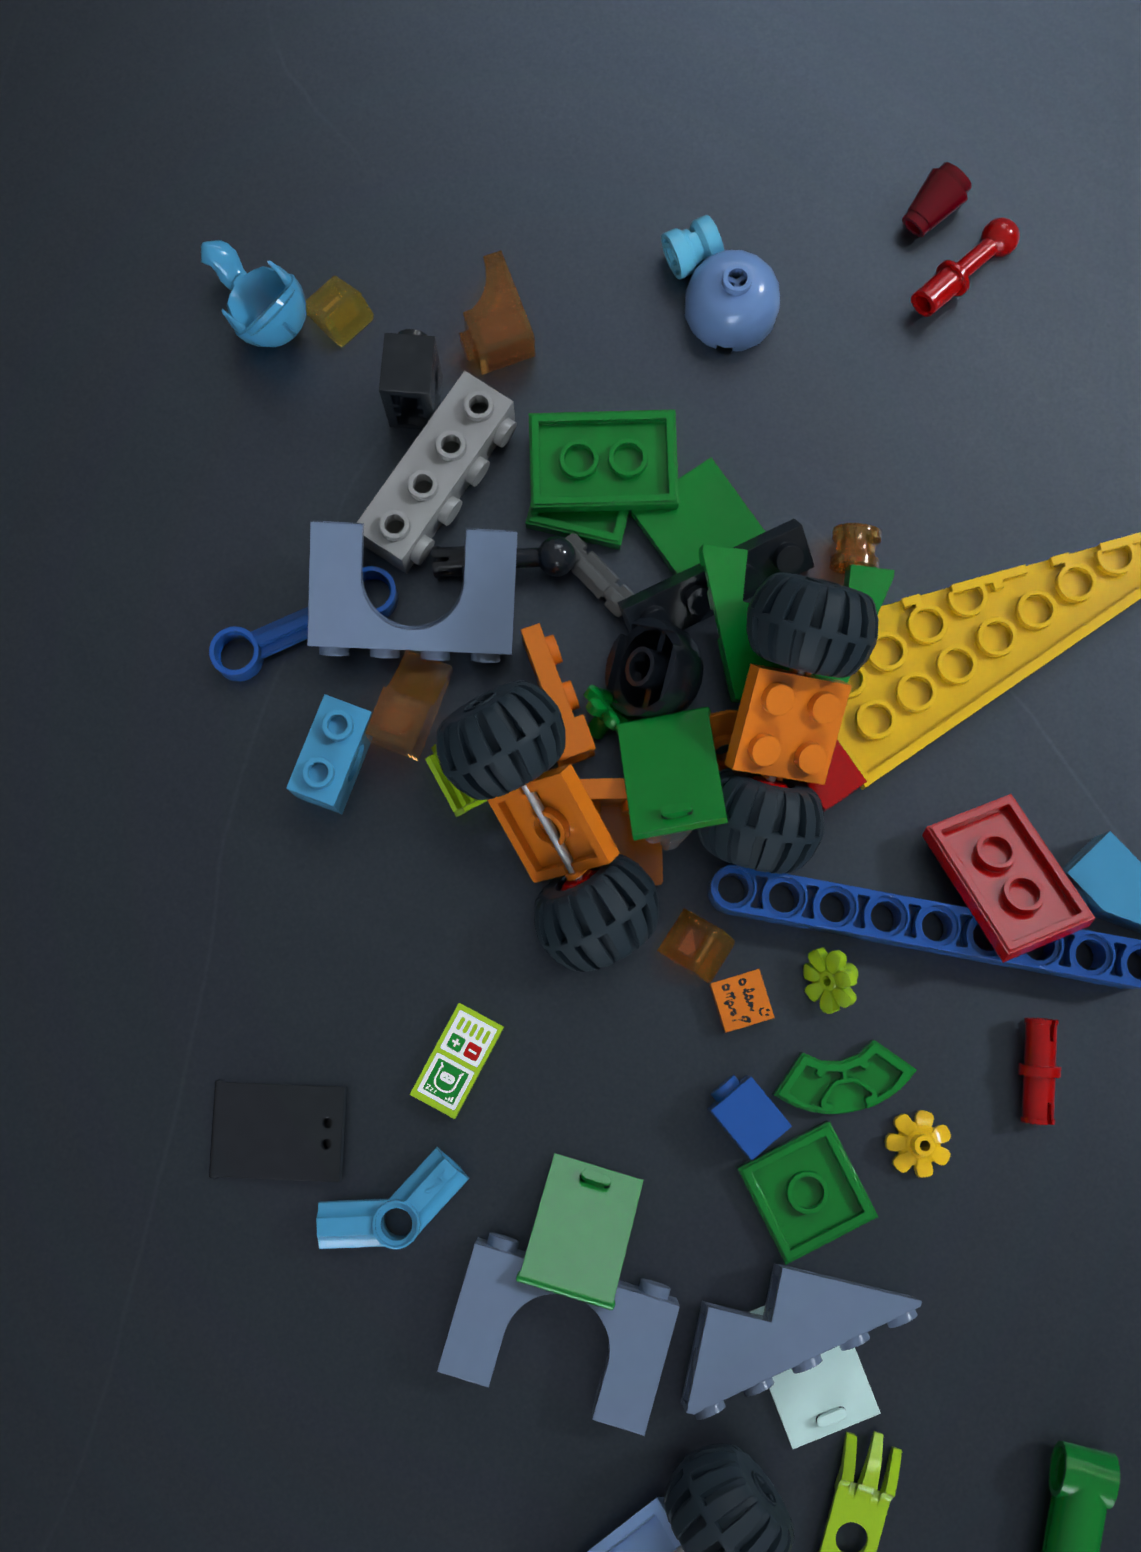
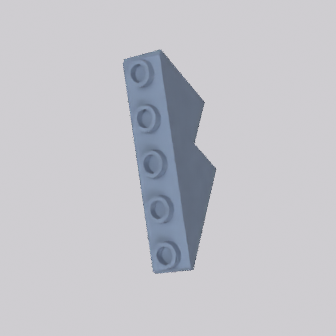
[681,1263,922,1420]

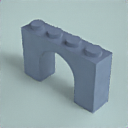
[307,520,517,663]
[437,1232,680,1436]

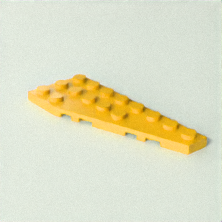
[837,532,1141,790]

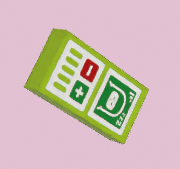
[409,1003,504,1119]

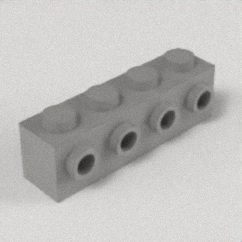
[357,370,517,574]

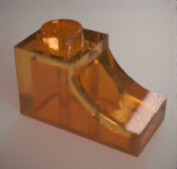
[458,250,536,375]
[365,650,454,761]

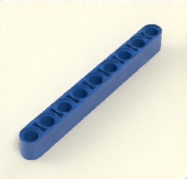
[707,865,1141,989]

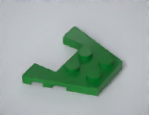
[699,544,895,703]

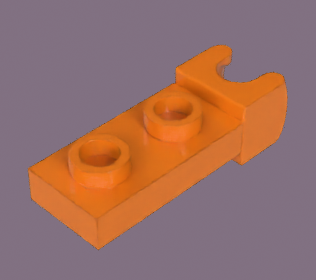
[521,623,596,767]

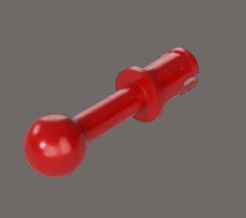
[911,217,1020,317]

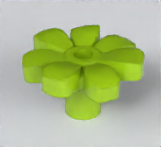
[803,947,858,1014]

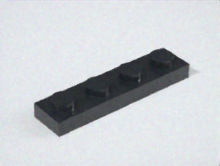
[617,519,815,633]

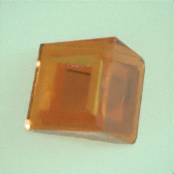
[657,908,735,983]

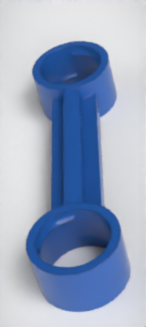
[209,566,399,681]

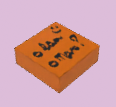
[709,969,775,1033]

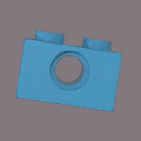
[286,694,379,814]

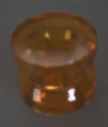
[829,523,882,575]

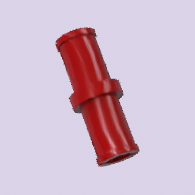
[1018,1017,1061,1125]

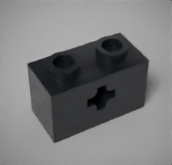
[379,329,443,430]

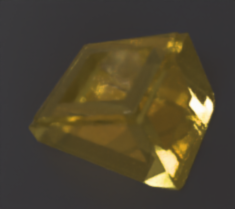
[306,275,374,347]

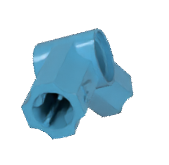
[316,1147,469,1250]

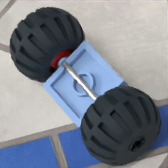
[587,1443,795,1552]

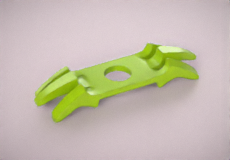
[818,1431,902,1552]

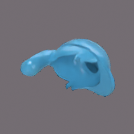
[201,240,307,347]

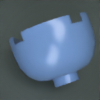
[685,250,780,351]

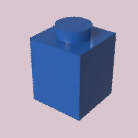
[707,1074,792,1160]

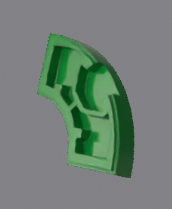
[772,1040,917,1114]

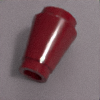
[902,162,972,238]

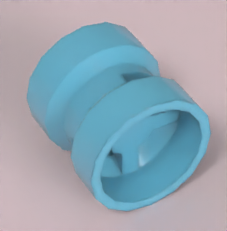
[661,215,724,280]

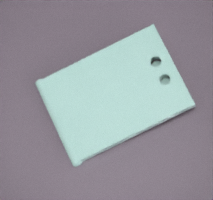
[749,1305,881,1449]

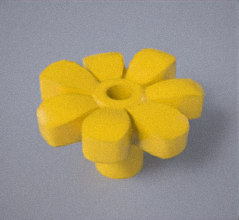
[884,1110,951,1178]

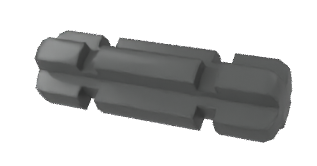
[565,533,634,617]

